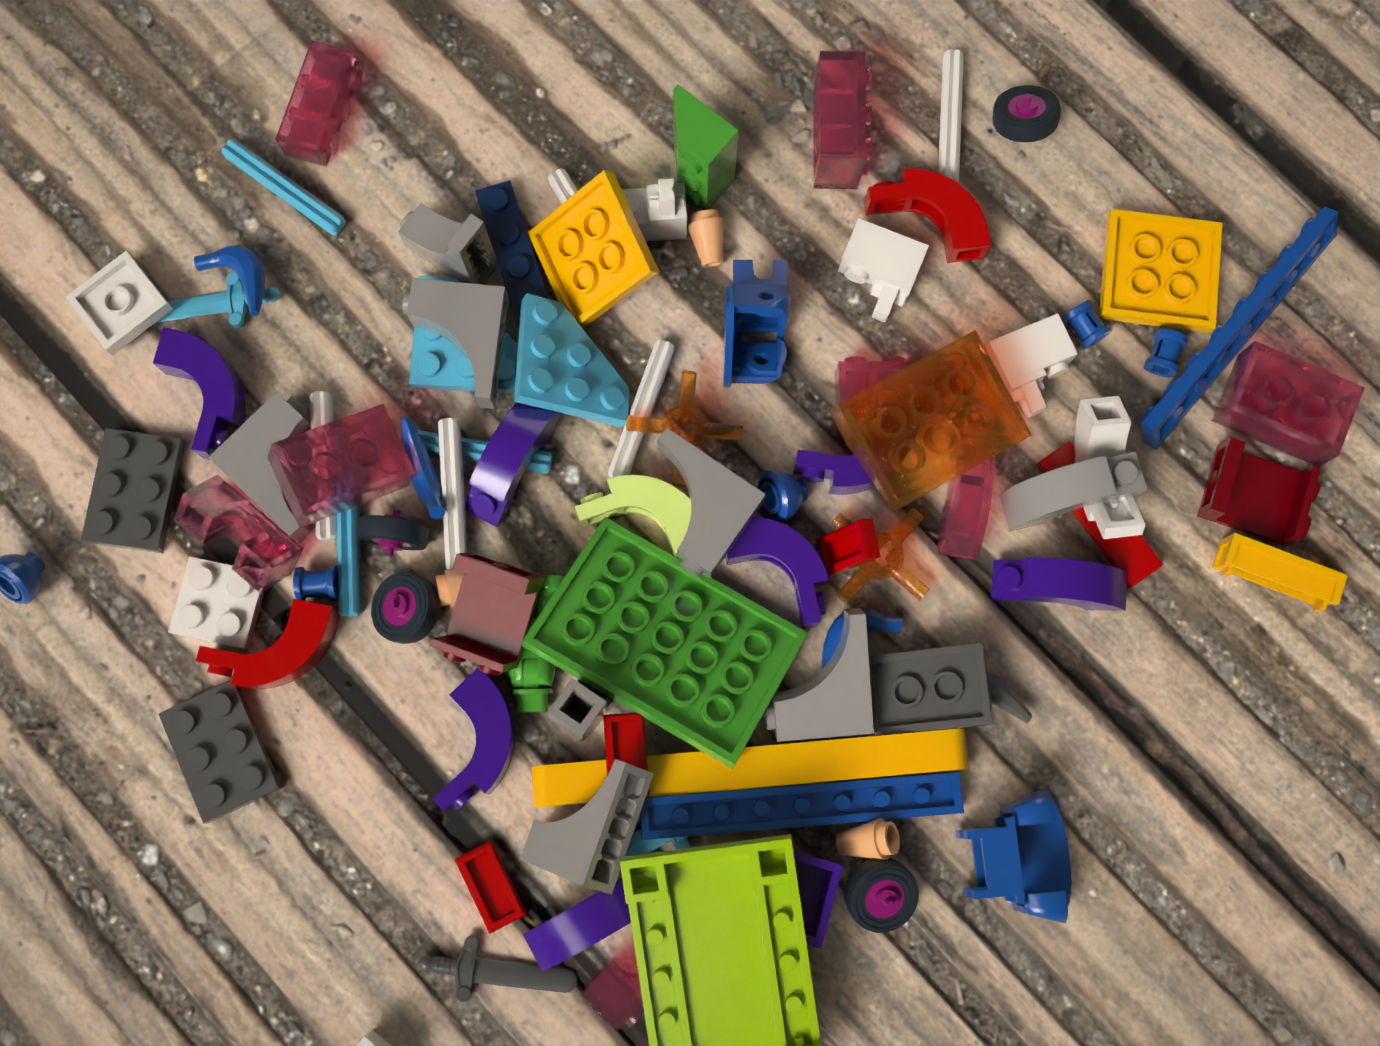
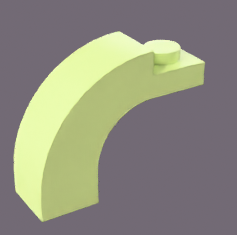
[574,475,691,559]

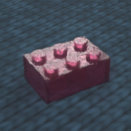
[813,51,873,190]
[1211,341,1365,466]
[267,404,416,528]

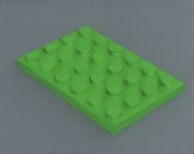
[522,517,808,769]

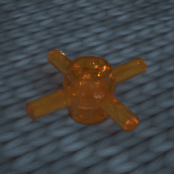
[626,371,743,486]
[831,508,930,605]

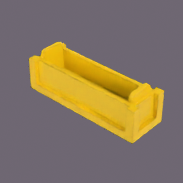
[1211,533,1348,612]

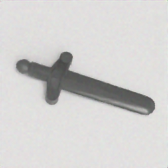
[418,936,577,1002]

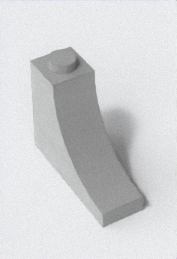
[398,203,498,285]
[403,278,509,409]
[208,392,311,543]
[657,427,766,579]
[765,608,874,742]
[520,759,654,895]

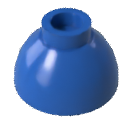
[757,470,808,523]
[0,552,46,604]

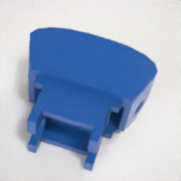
[723,260,792,387]
[956,789,1072,924]

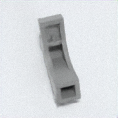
[999,452,1147,531]
[547,678,616,741]

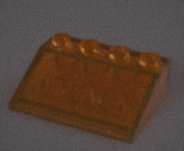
[828,330,1032,511]

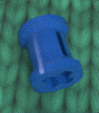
[1062,300,1112,350]
[1143,328,1188,378]
[293,565,338,601]

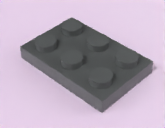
[81,428,186,553]
[869,643,994,736]
[158,679,282,824]

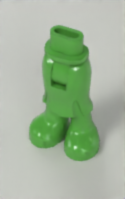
[508,575,565,712]

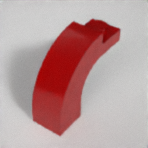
[864,168,991,263]
[196,599,340,690]

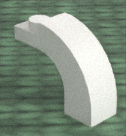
[1075,396,1145,539]

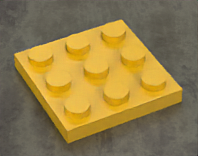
[527,170,660,328]
[1099,209,1223,333]

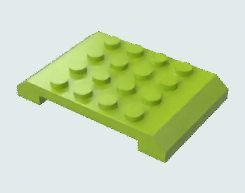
[620,834,821,1046]

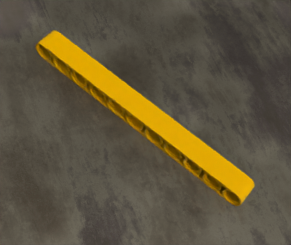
[531,728,970,808]

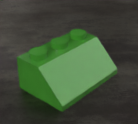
[673,84,739,210]

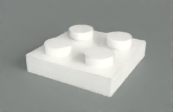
[65,251,173,356]
[168,556,269,650]

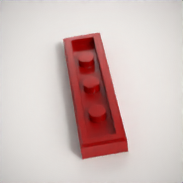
[1036,441,1164,589]

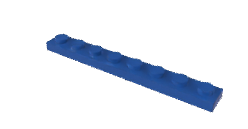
[1140,206,1338,450]
[639,772,964,840]

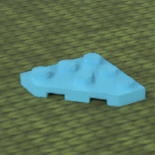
[409,276,518,394]
[514,293,629,427]

